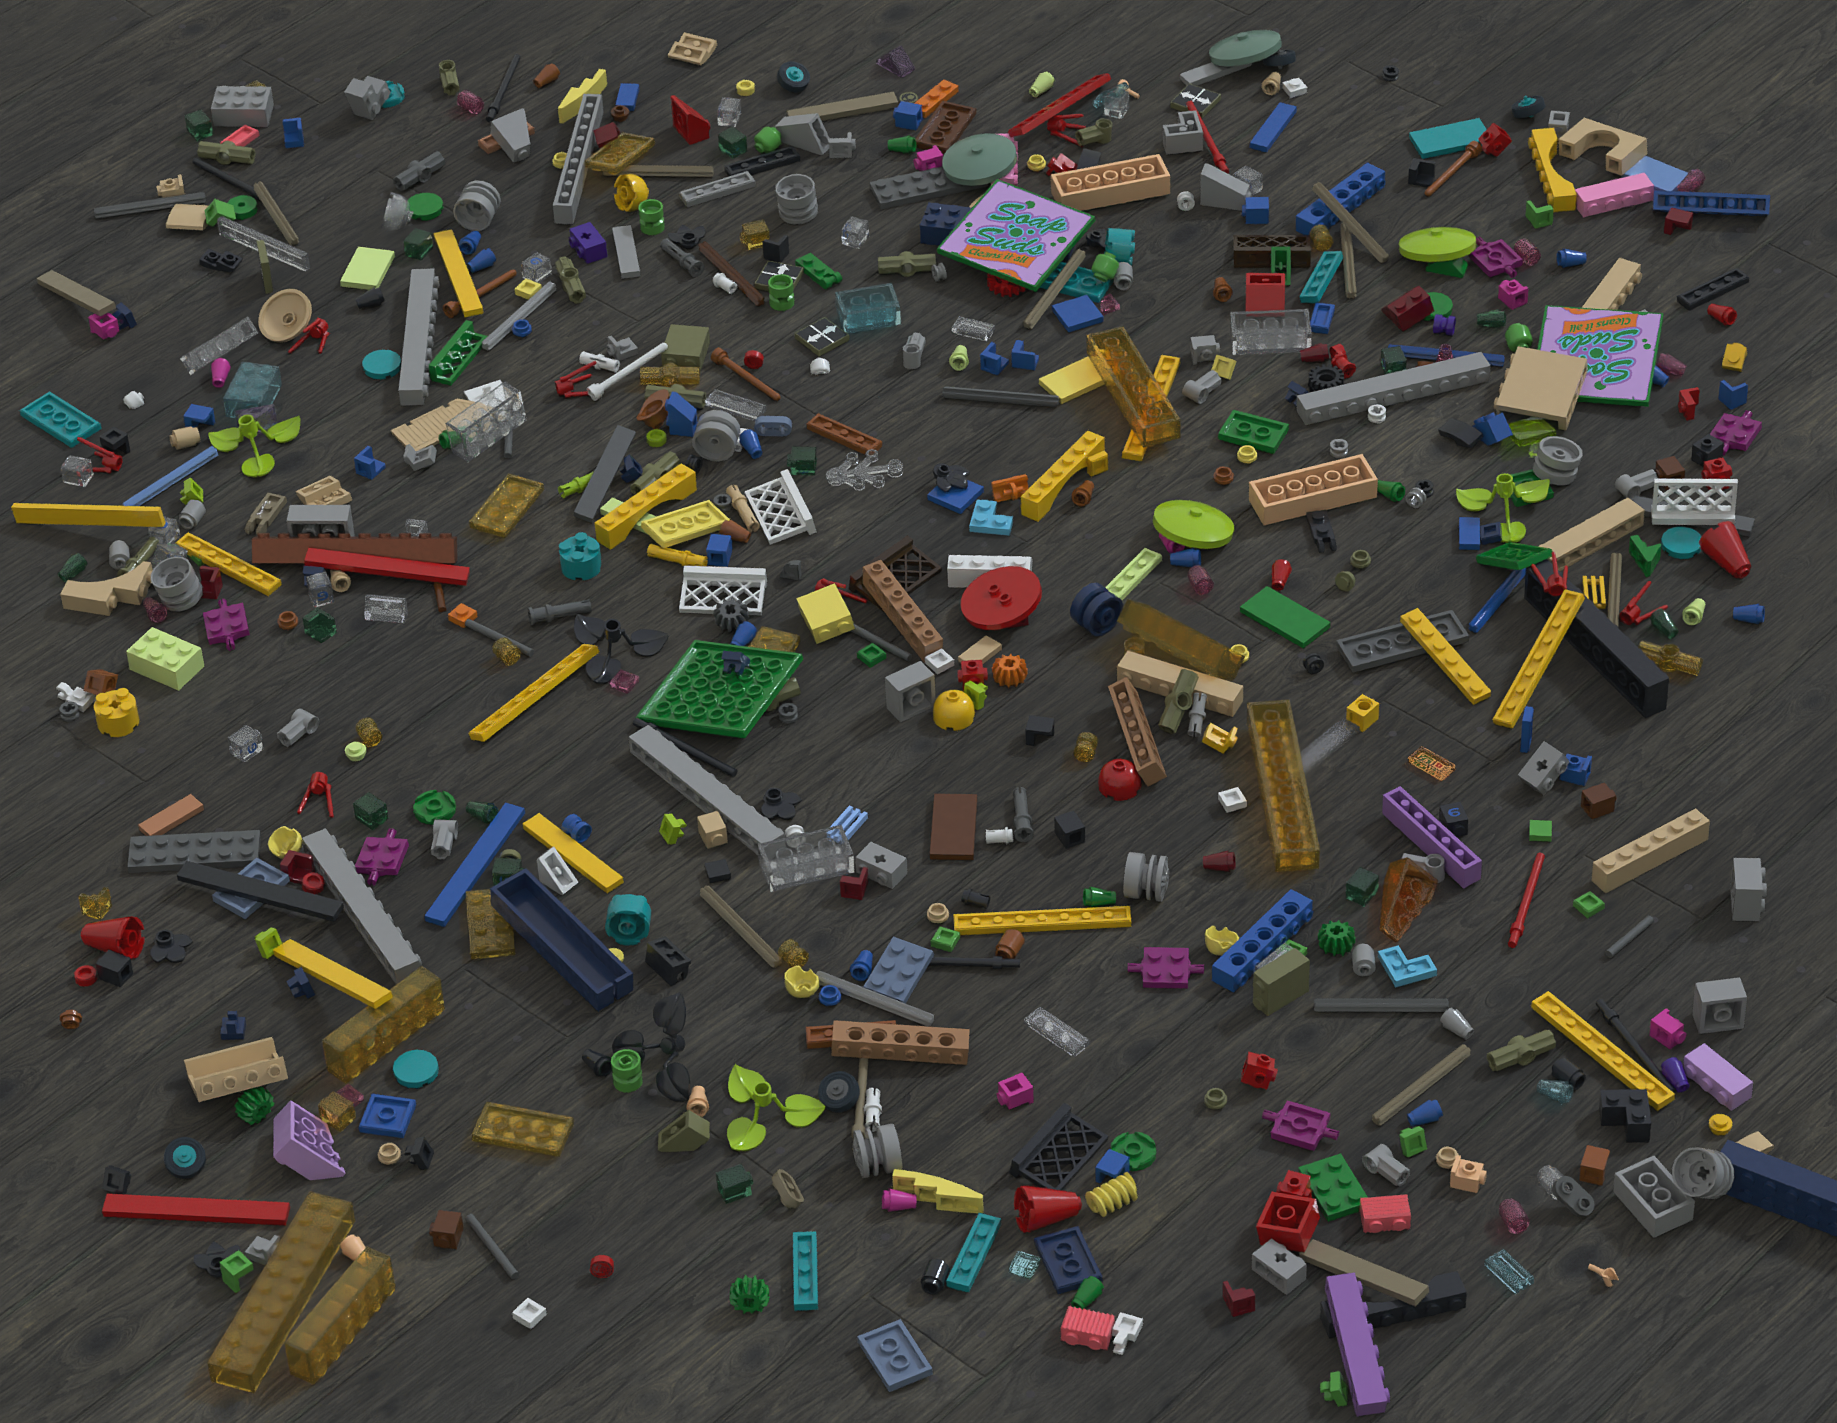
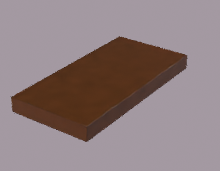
[915,101,976,154]
[930,794,978,860]

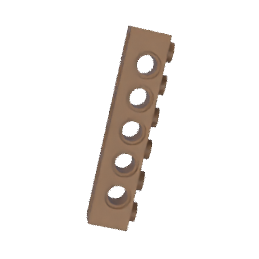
[863,560,943,663]
[1108,677,1167,786]
[831,1020,970,1065]

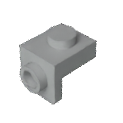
[404,444,437,471]

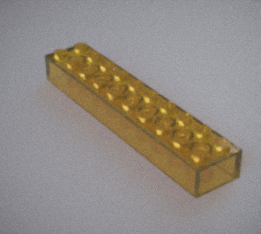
[1247,700,1320,872]
[207,1191,355,1393]

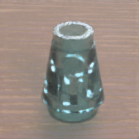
[1537,1079,1573,1104]

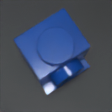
[1560,754,1592,786]

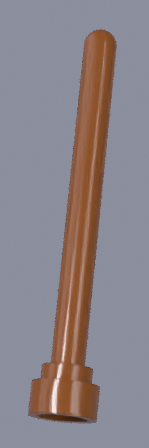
[1425,141,1482,197]
[443,269,517,318]
[711,348,781,401]

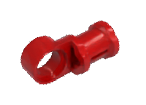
[1329,344,1356,378]

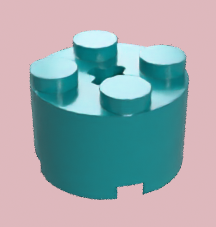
[1104,228,1135,266]
[559,532,601,580]
[605,894,651,945]

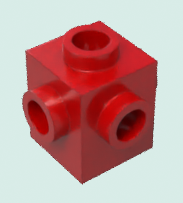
[1478,123,1512,157]
[1701,458,1732,490]
[957,660,988,692]
[1241,1052,1277,1089]
[1276,1170,1312,1198]

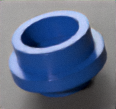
[512,319,532,337]
[819,985,841,1006]

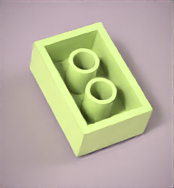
[126,627,204,691]

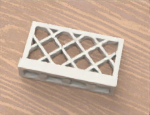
[744,469,817,545]
[1651,479,1738,525]
[679,566,767,616]

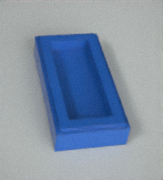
[615,83,639,111]
[1309,303,1335,334]
[1459,517,1480,550]
[1520,706,1534,753]

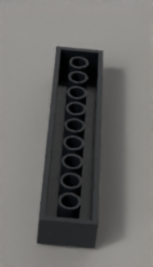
[1524,559,1669,718]

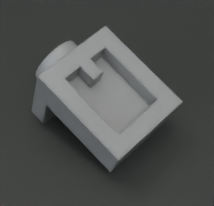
[829,132,856,158]
[606,336,638,361]
[245,1235,282,1267]

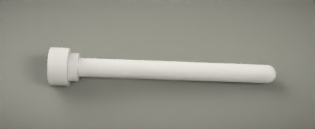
[587,343,668,401]

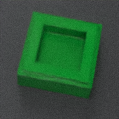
[857,643,886,668]

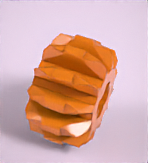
[992,654,1028,688]

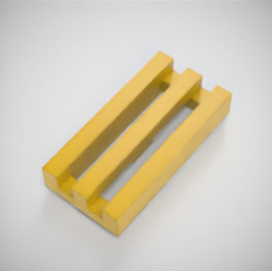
[1582,576,1606,609]

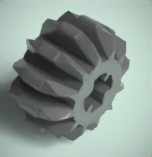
[713,597,749,633]

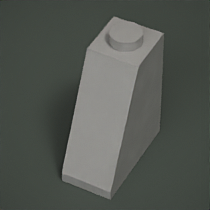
[491,108,530,163]
[775,113,829,155]
[1201,163,1252,211]

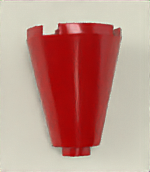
[1699,521,1751,578]
[81,916,145,959]
[1014,1185,1082,1232]

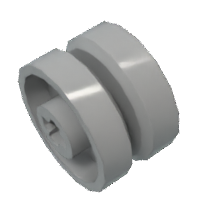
[692,410,740,461]
[1533,436,1583,485]

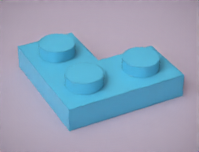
[969,499,1013,536]
[1378,945,1437,987]

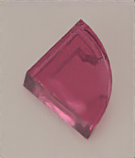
[1100,294,1120,315]

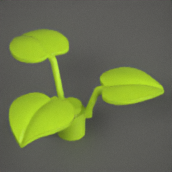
[208,415,301,477]
[1456,473,1550,543]
[727,1065,825,1151]

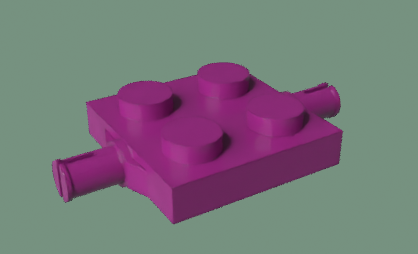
[1469,237,1523,278]
[1710,410,1762,456]
[203,599,250,651]
[355,828,409,886]
[1128,947,1204,989]
[1262,1100,1339,1151]

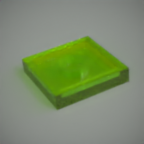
[1508,417,1556,447]

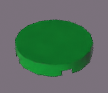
[406,193,444,221]
[1423,292,1453,321]
[413,790,456,825]
[1111,1132,1157,1171]

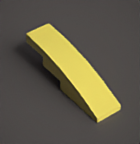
[558,69,607,123]
[893,1169,983,1214]

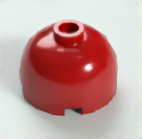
[1098,759,1141,801]

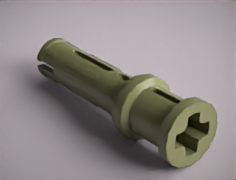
[117,537,160,577]

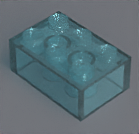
[835,283,901,333]
[223,362,282,421]

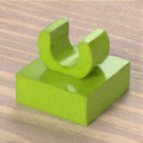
[180,478,203,505]
[964,681,988,710]
[659,814,687,844]
[255,927,282,959]

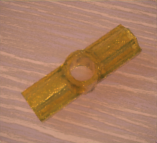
[640,363,700,388]
[1638,640,1703,676]

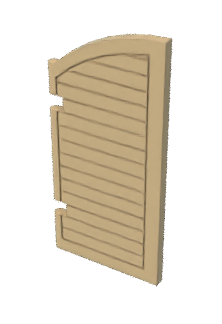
[391,398,495,451]

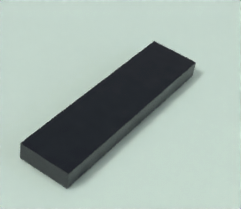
[724,146,800,177]
[1677,268,1749,311]

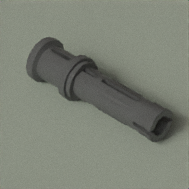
[660,238,704,277]
[528,599,592,626]
[1013,787,1034,842]

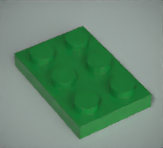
[1218,410,1289,454]
[1298,1154,1368,1222]

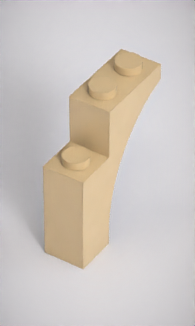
[60,561,153,616]

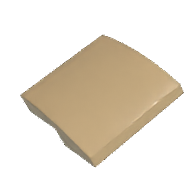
[668,33,717,65]
[166,204,208,230]
[296,476,352,505]

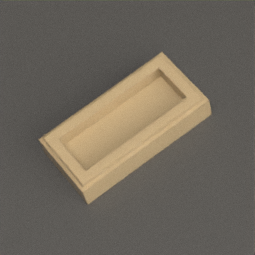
[958,635,1002,664]

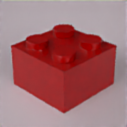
[1256,1192,1320,1253]

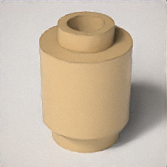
[169,426,200,450]

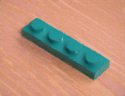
[1299,251,1343,304]
[946,1213,1001,1293]
[793,1231,818,1311]

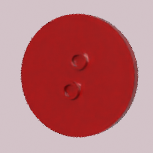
[961,566,1042,630]

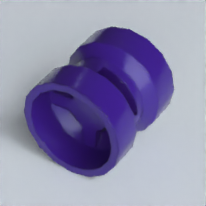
[1433,314,1456,336]

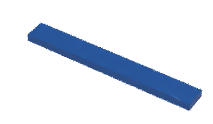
[425,803,525,927]

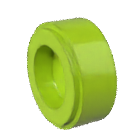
[646,429,667,447]

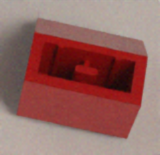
[1246,273,1285,316]

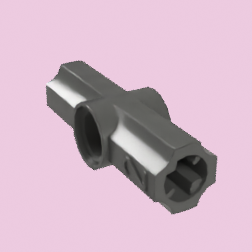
[393,151,446,192]

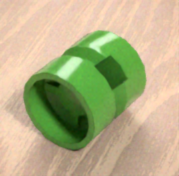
[638,199,665,235]
[768,274,794,311]
[611,1049,643,1092]

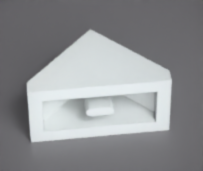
[537,847,578,895]

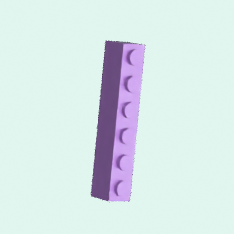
[1382,786,1482,888]
[1325,1273,1390,1416]

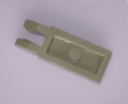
[245,493,287,536]

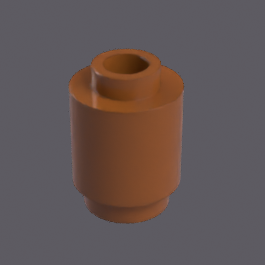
[995,929,1025,959]

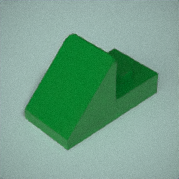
[1629,535,1661,577]

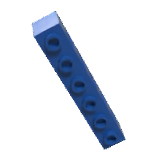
[1296,163,1386,240]
[1652,190,1770,216]
[1212,889,1313,992]

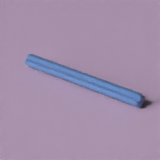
[122,446,218,506]

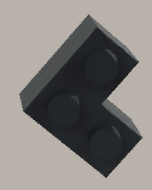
[1599,1089,1651,1143]

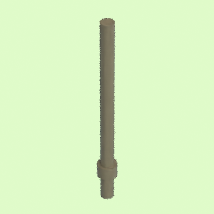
[851,1058,869,1149]

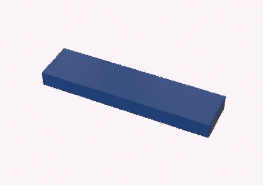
[1250,102,1297,152]

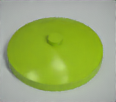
[1399,227,1476,262]
[1153,500,1234,549]

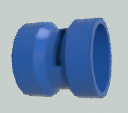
[561,814,592,843]

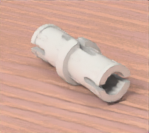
[579,351,620,373]
[864,1088,882,1132]

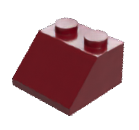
[1381,286,1434,332]

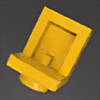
[1722,343,1747,372]
[1201,723,1238,754]

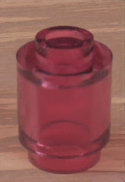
[457,90,484,114]
[1514,238,1541,265]
[1188,565,1214,595]
[1499,1198,1530,1234]

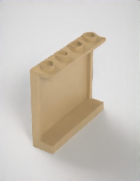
[1494,346,1588,430]
[184,1037,288,1102]

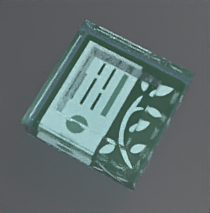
[1009,1251,1040,1279]

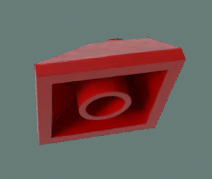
[671,95,711,145]

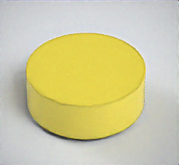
[736,80,755,96]

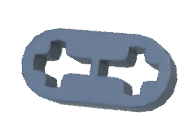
[754,416,792,436]

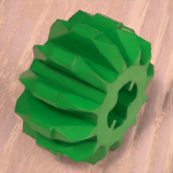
[1318,920,1356,956]
[235,1086,274,1125]
[729,1275,770,1314]

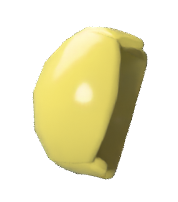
[268,826,303,859]
[1205,926,1239,956]
[784,966,819,998]

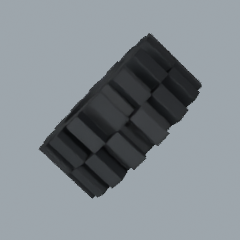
[1308,364,1344,392]

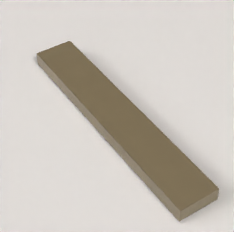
[787,92,898,121]
[36,270,116,316]
[1299,1239,1429,1306]

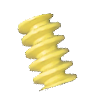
[1085,1172,1138,1217]

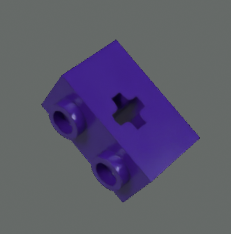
[568,222,607,264]

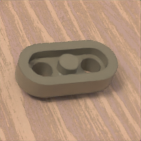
[772,1169,804,1209]

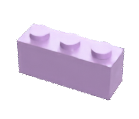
[1683,1043,1753,1111]

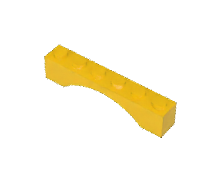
[1528,128,1577,212]
[1021,431,1105,522]
[595,463,697,550]

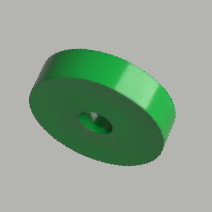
[228,195,257,220]

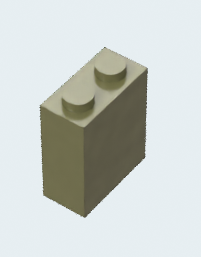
[661,324,710,372]
[1253,948,1310,1016]

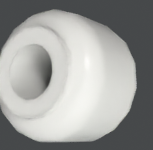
[810,358,830,375]
[123,391,144,409]

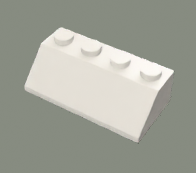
[947,555,1032,588]

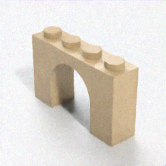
[1559,118,1647,176]

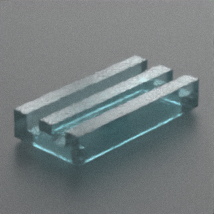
[1093,82,1129,108]
[1485,1249,1534,1294]

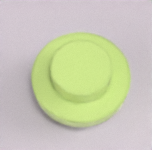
[345,742,366,761]

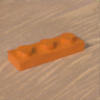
[914,80,959,118]

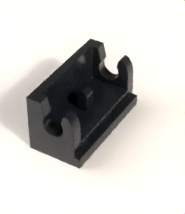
[645,936,691,986]

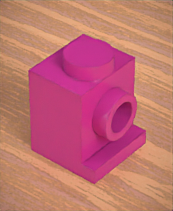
[914,145,943,171]
[1498,279,1528,310]
[88,312,119,339]
[1649,1009,1687,1049]
[997,1073,1034,1110]

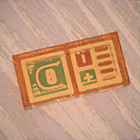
[1408,746,1455,782]

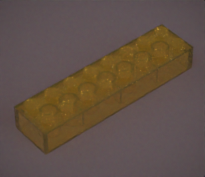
[1086,326,1181,447]

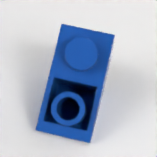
[665,391,698,437]
[1472,412,1512,446]

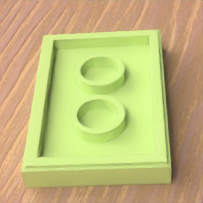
[340,247,395,290]

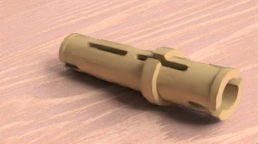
[726,485,760,532]

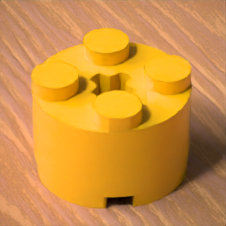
[94,688,139,737]

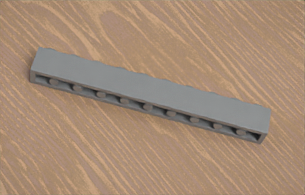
[553,94,603,224]
[399,269,439,406]
[1297,352,1491,425]
[629,725,785,861]
[302,828,422,986]

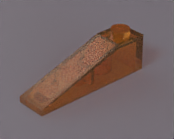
[1380,857,1438,942]

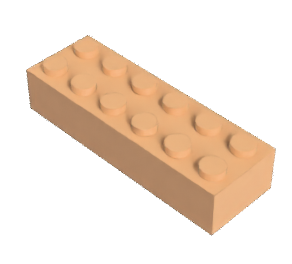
[1051,154,1170,211]
[1249,454,1378,525]

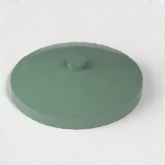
[1209,30,1282,66]
[942,134,1017,186]

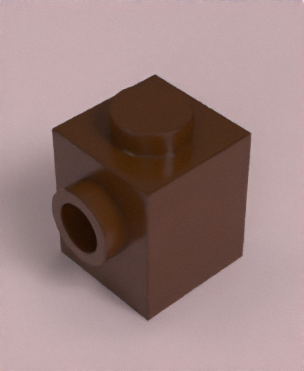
[1654,456,1685,491]
[1581,782,1616,820]
[429,1210,464,1249]

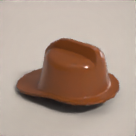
[636,389,669,429]

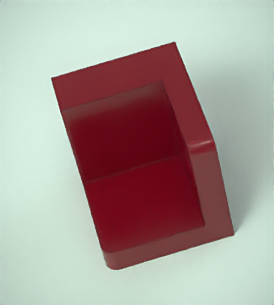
[593,122,621,154]
[1664,207,1693,235]
[199,566,223,599]
[280,850,315,884]
[840,867,869,900]
[1222,1281,1255,1317]

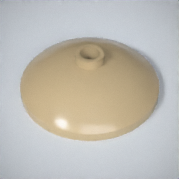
[258,289,312,342]

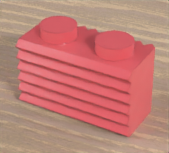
[1360,1194,1411,1233]
[1061,1306,1115,1350]

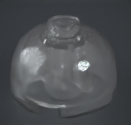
[382,192,413,231]

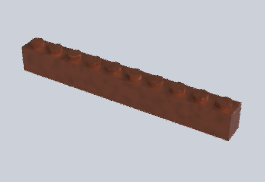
[252,533,458,563]

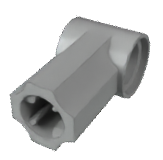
[903,333,925,369]
[1182,370,1221,404]
[1615,469,1658,500]
[277,709,319,747]
[431,820,458,859]
[1400,853,1445,883]
[1362,1144,1410,1186]

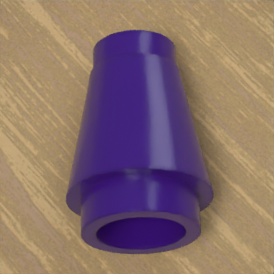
[1661,1057,1690,1093]

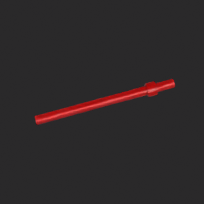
[1186,101,1229,174]
[1508,853,1545,948]

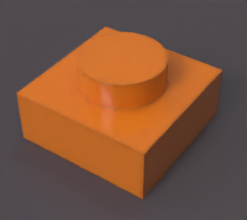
[448,603,477,628]

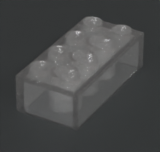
[1230,309,1311,355]
[445,381,527,463]
[757,825,855,892]

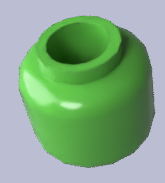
[754,127,782,153]
[1091,252,1119,282]
[1505,323,1533,352]

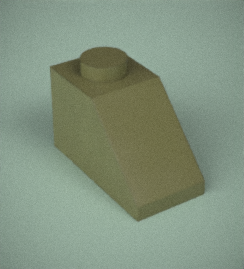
[658,1110,710,1152]

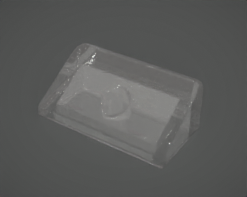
[365,594,408,623]

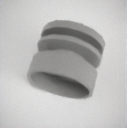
[776,174,818,224]
[453,180,501,231]
[151,556,203,612]
[1123,852,1169,902]
[853,1123,902,1178]
[1672,1147,1734,1199]

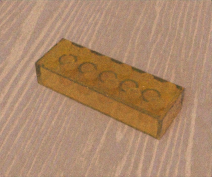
[1117,599,1245,680]
[322,966,445,1084]
[285,1246,395,1385]

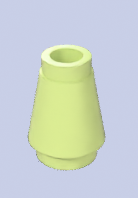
[1029,72,1055,98]
[949,345,969,371]
[1682,598,1705,625]

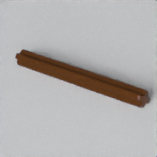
[698,241,765,306]

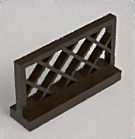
[1234,235,1311,268]
[849,535,942,612]

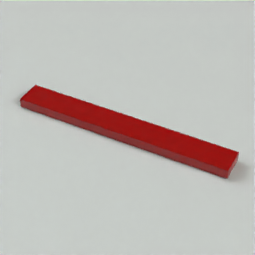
[1008,73,1111,137]
[304,548,470,586]
[102,1194,290,1225]

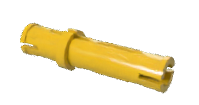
[647,544,708,566]

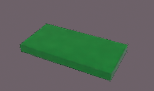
[1476,542,1553,570]
[1240,586,1331,649]

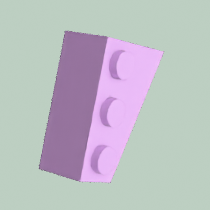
[273,1100,346,1180]

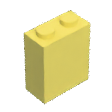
[796,583,855,644]

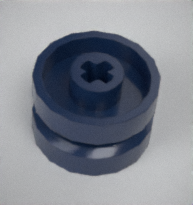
[1070,582,1123,637]

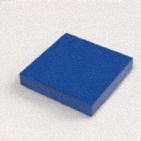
[1052,295,1104,332]
[927,480,984,514]
[359,1094,416,1138]

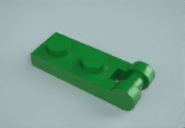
[795,253,842,289]

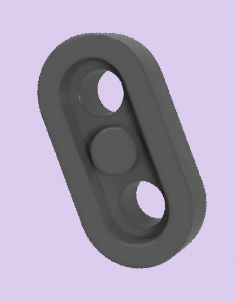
[1552,1176,1595,1217]

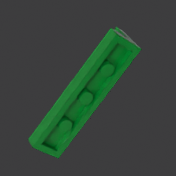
[429,320,488,386]

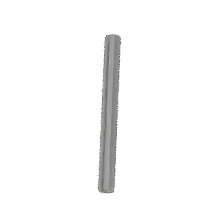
[481,281,556,351]
[816,971,934,1027]

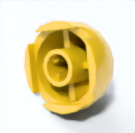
[614,174,649,212]
[933,690,975,731]

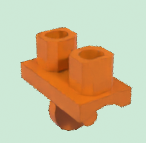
[991,474,1029,502]

